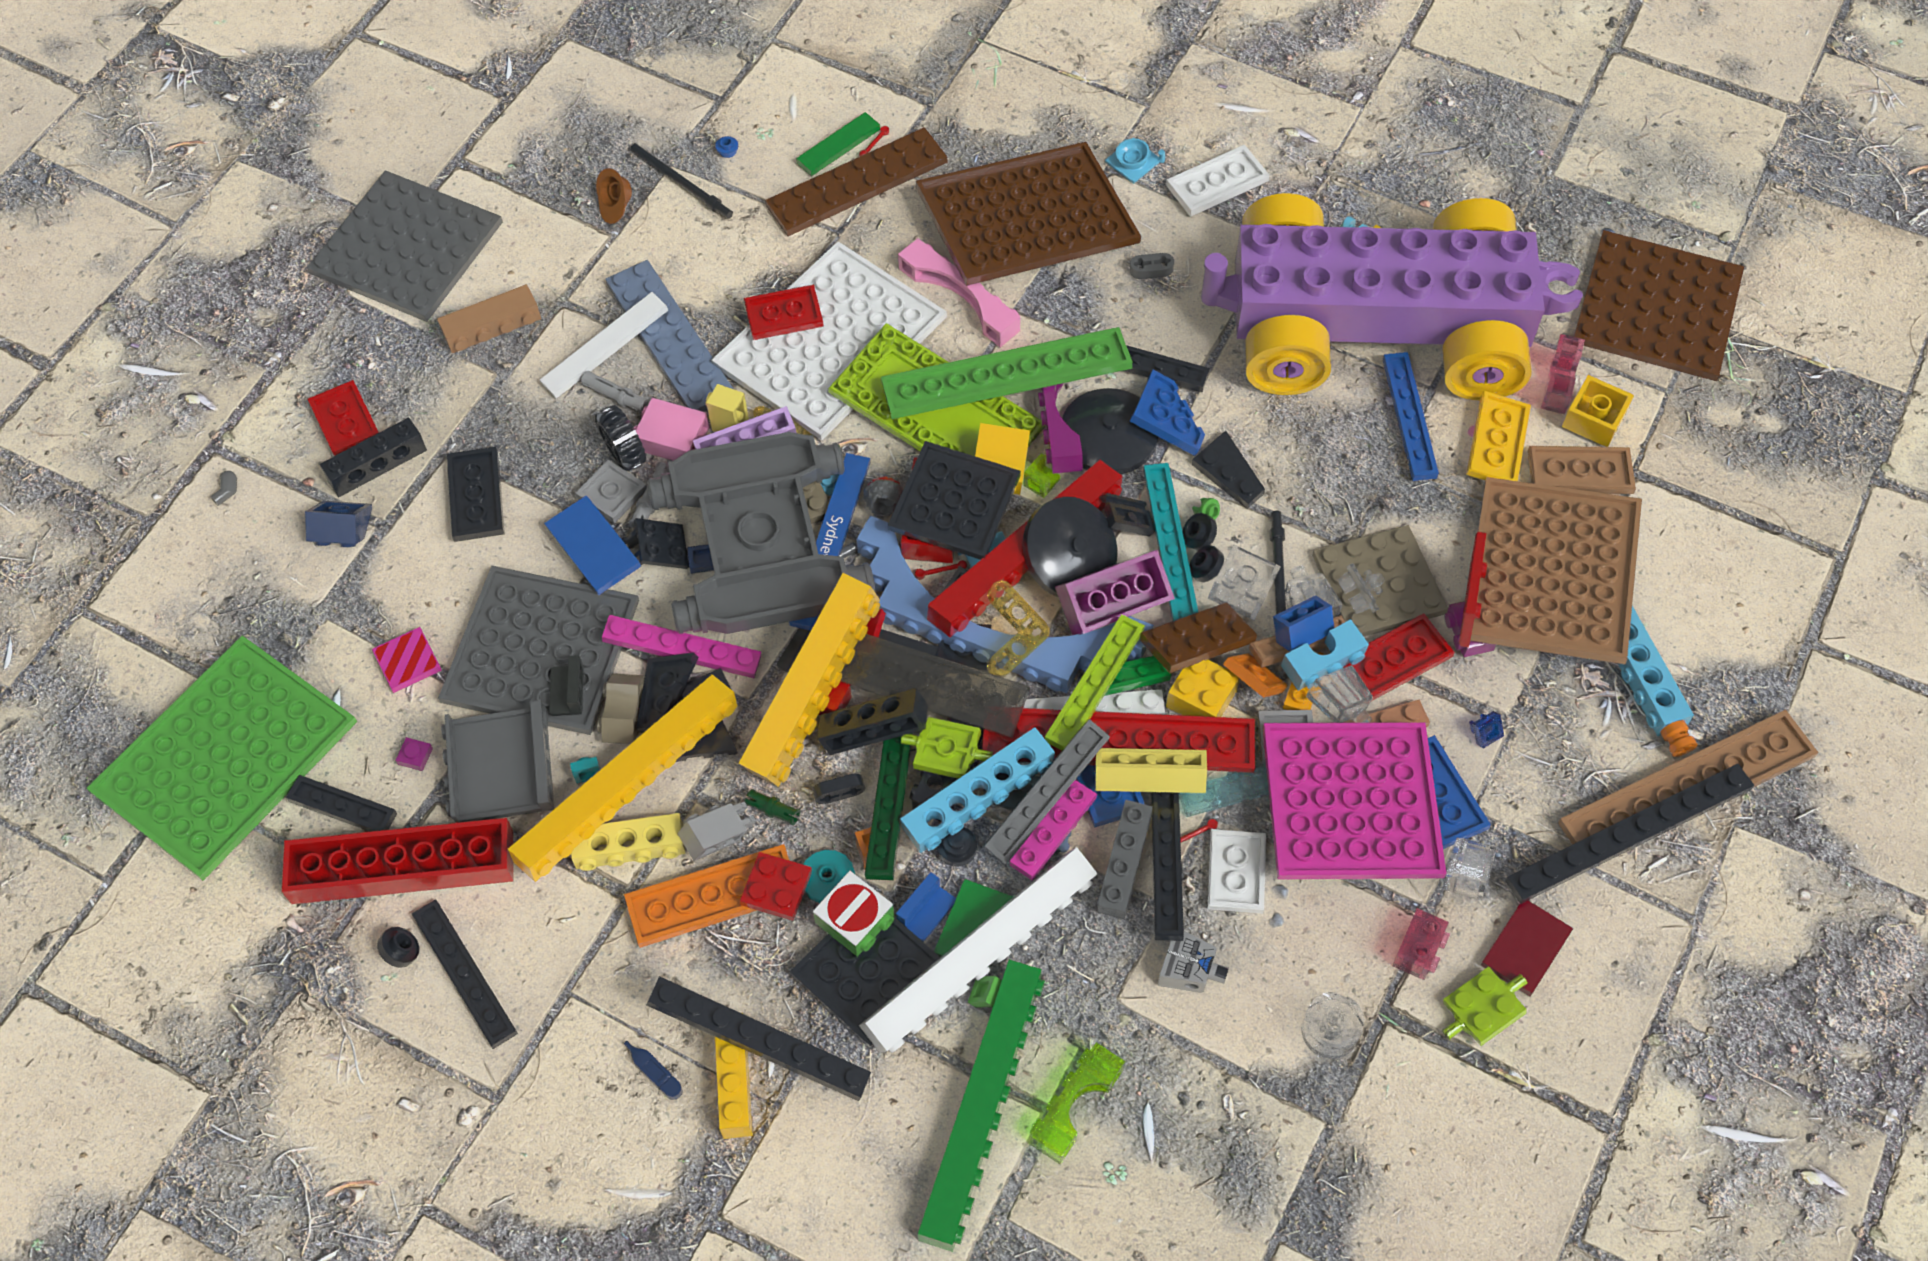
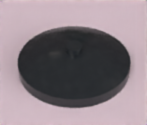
[1062,388,1159,474]
[1023,497,1118,597]

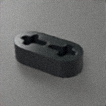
[812,773,865,804]

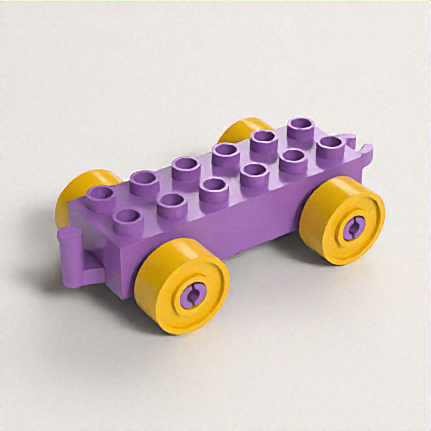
[1201,193,1583,401]

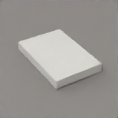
[1207,829,1266,914]

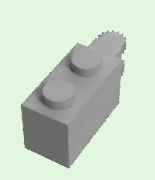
[677,802,757,861]

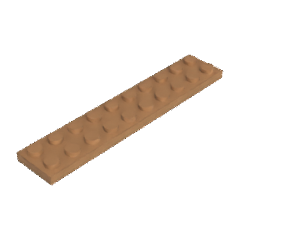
[1558,709,1819,845]

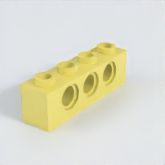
[571,813,686,871]

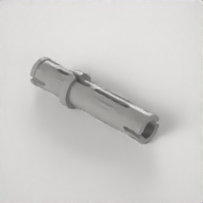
[581,371,650,413]
[629,462,670,529]

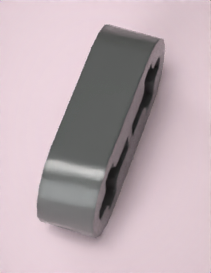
[1130,253,1174,279]

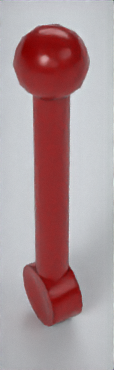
[859,126,889,157]
[915,560,967,580]
[1181,819,1218,843]

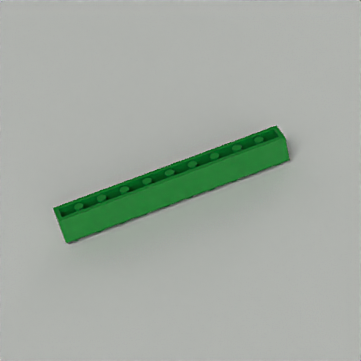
[918,959,1045,1252]

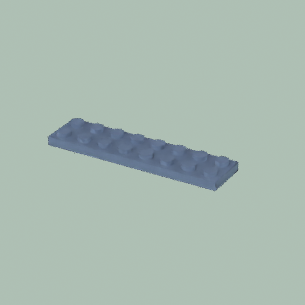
[606,259,733,412]

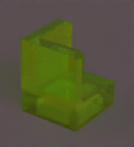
[1024,453,1061,498]

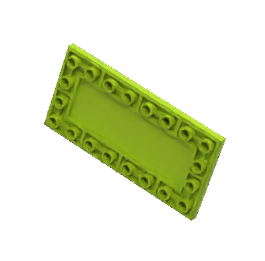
[828,323,1045,456]

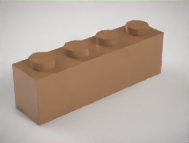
[437,284,541,353]

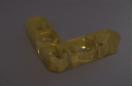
[987,580,1050,679]

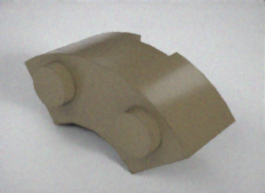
[597,674,644,744]

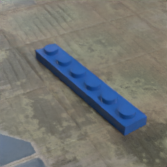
[1382,352,1439,481]

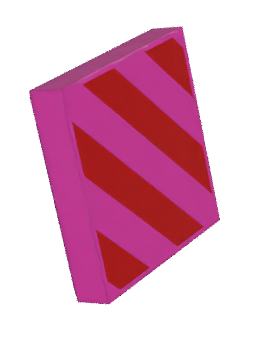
[372,627,442,693]

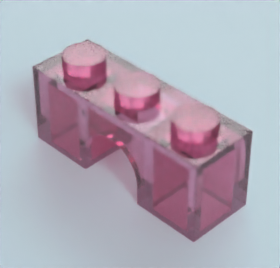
[1540,334,1585,414]

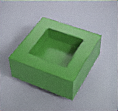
[967,976,1002,1008]

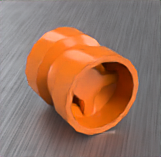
[1660,720,1698,757]

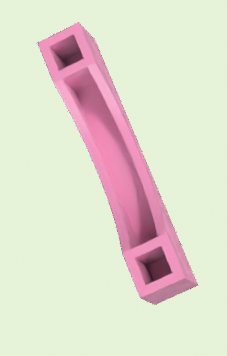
[898,238,1020,348]

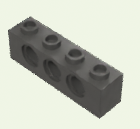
[1098,800,1153,920]

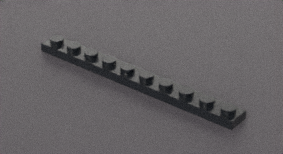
[1505,764,1755,904]

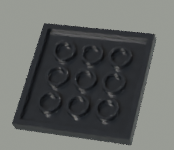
[888,441,1021,560]
[789,916,940,1050]

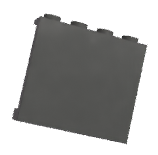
[441,700,554,823]

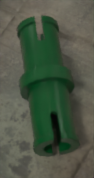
[745,789,801,826]

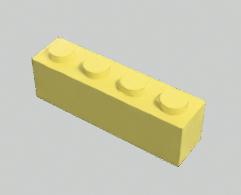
[1096,748,1207,793]

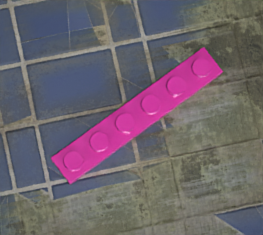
[602,615,761,679]

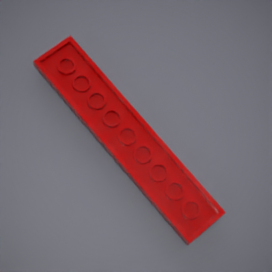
[983,706,1255,773]

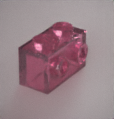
[1393,908,1450,980]

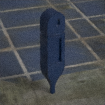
[624,1041,683,1100]

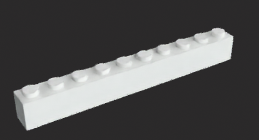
[859,847,1098,1053]

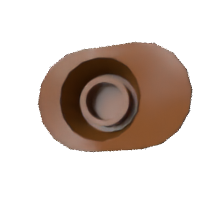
[596,168,632,224]

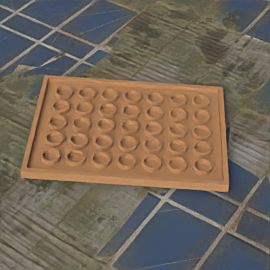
[1470,477,1642,664]

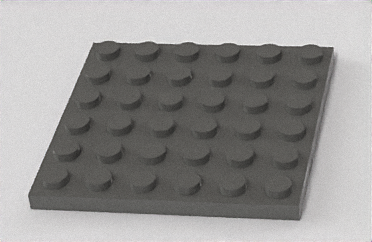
[307,170,503,322]
[438,566,639,735]

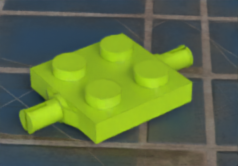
[901,717,993,779]
[1442,966,1527,1046]

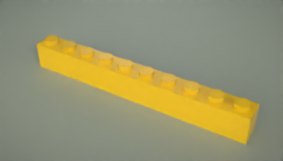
[508,675,738,882]

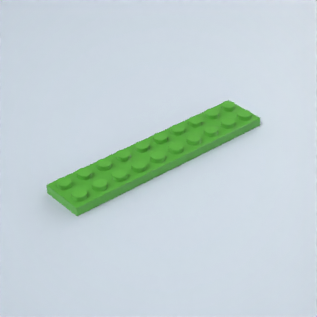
[881,327,1132,419]

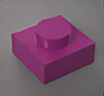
[395,737,433,772]

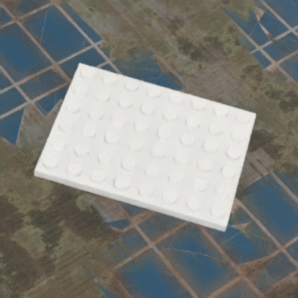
[711,242,947,441]

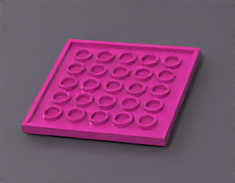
[1262,722,1447,880]

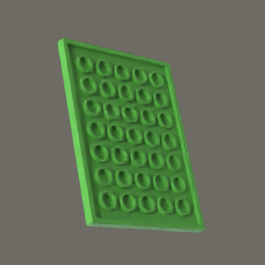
[86,635,357,881]

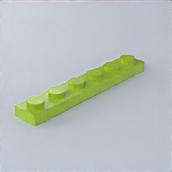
[1045,614,1145,750]

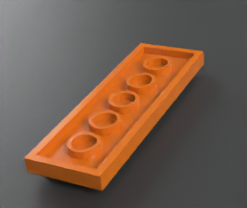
[624,844,790,948]

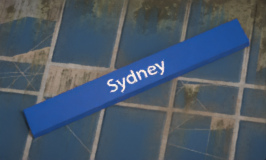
[789,453,871,631]

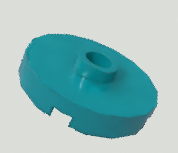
[803,850,855,904]

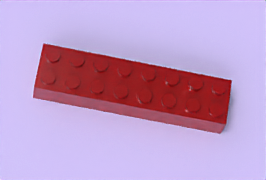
[282,818,514,905]

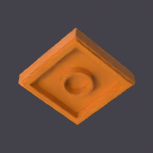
[1223,653,1287,698]

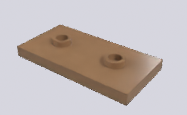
[1527,446,1636,494]

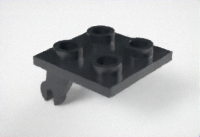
[621,518,689,569]

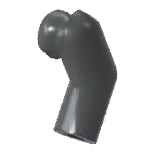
[210,471,237,506]

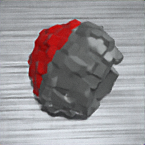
[863,476,903,517]

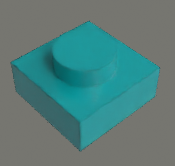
[570,756,601,784]

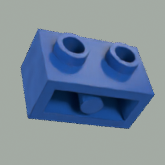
[1273,595,1334,652]

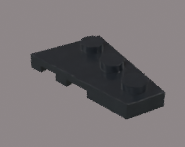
[636,653,699,733]

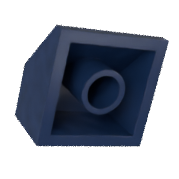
[305,501,372,548]

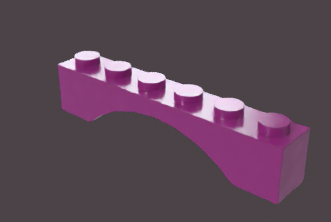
[1038,383,1083,474]

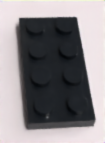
[447,446,505,542]

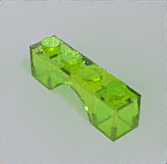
[1030,1042,1126,1165]

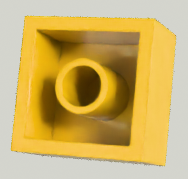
[1562,375,1634,447]
[1166,660,1240,717]

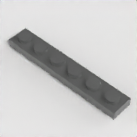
[983,719,1110,864]

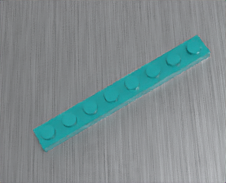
[1143,463,1198,621]

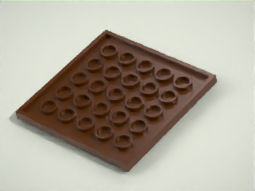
[1572,230,1745,382]

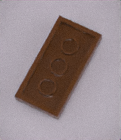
[1140,602,1257,673]

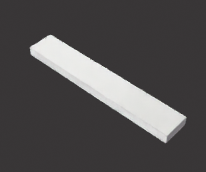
[540,292,668,398]

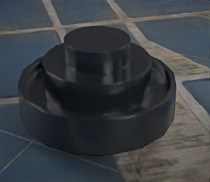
[1182,513,1217,551]
[1189,545,1224,583]
[937,827,977,867]
[377,927,420,968]

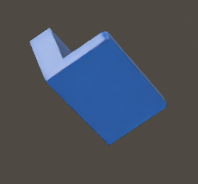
[896,872,956,942]

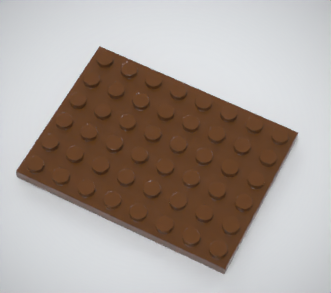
[915,142,1142,286]

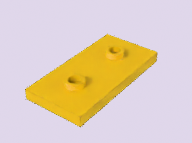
[1466,391,1531,481]

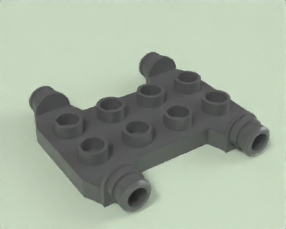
[647,432,875,634]

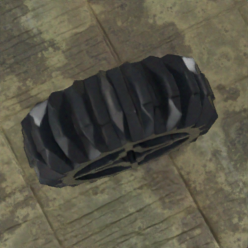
[595,405,646,471]

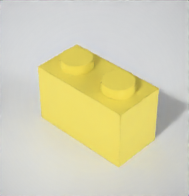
[706,384,749,432]

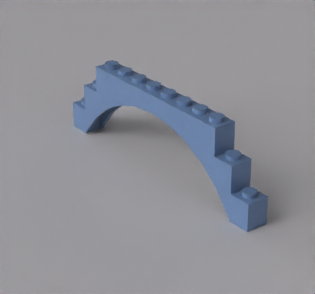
[857,516,1154,693]

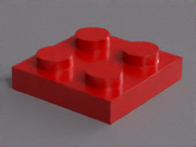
[740,852,812,921]

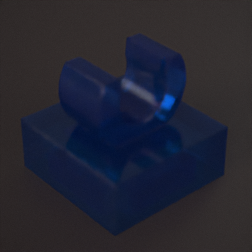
[1469,711,1504,749]

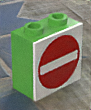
[813,871,894,957]

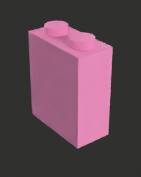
[634,398,710,461]

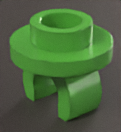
[1192,498,1220,520]

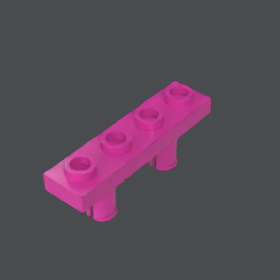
[1010,780,1097,881]

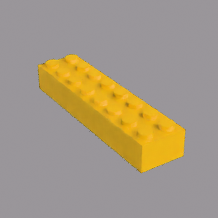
[739,573,880,787]

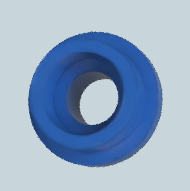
[716,136,739,158]

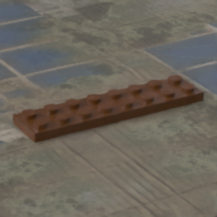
[765,127,948,237]

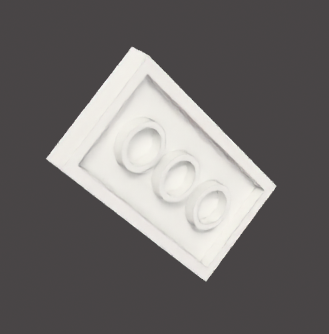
[1166,145,1270,217]

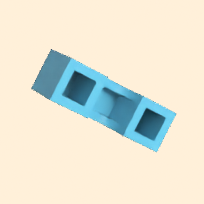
[1281,620,1369,691]

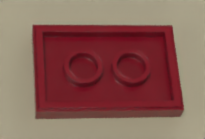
[1480,900,1574,997]

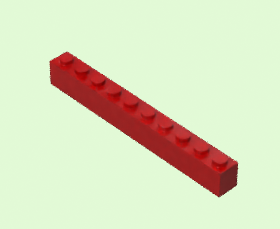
[927,460,1123,637]

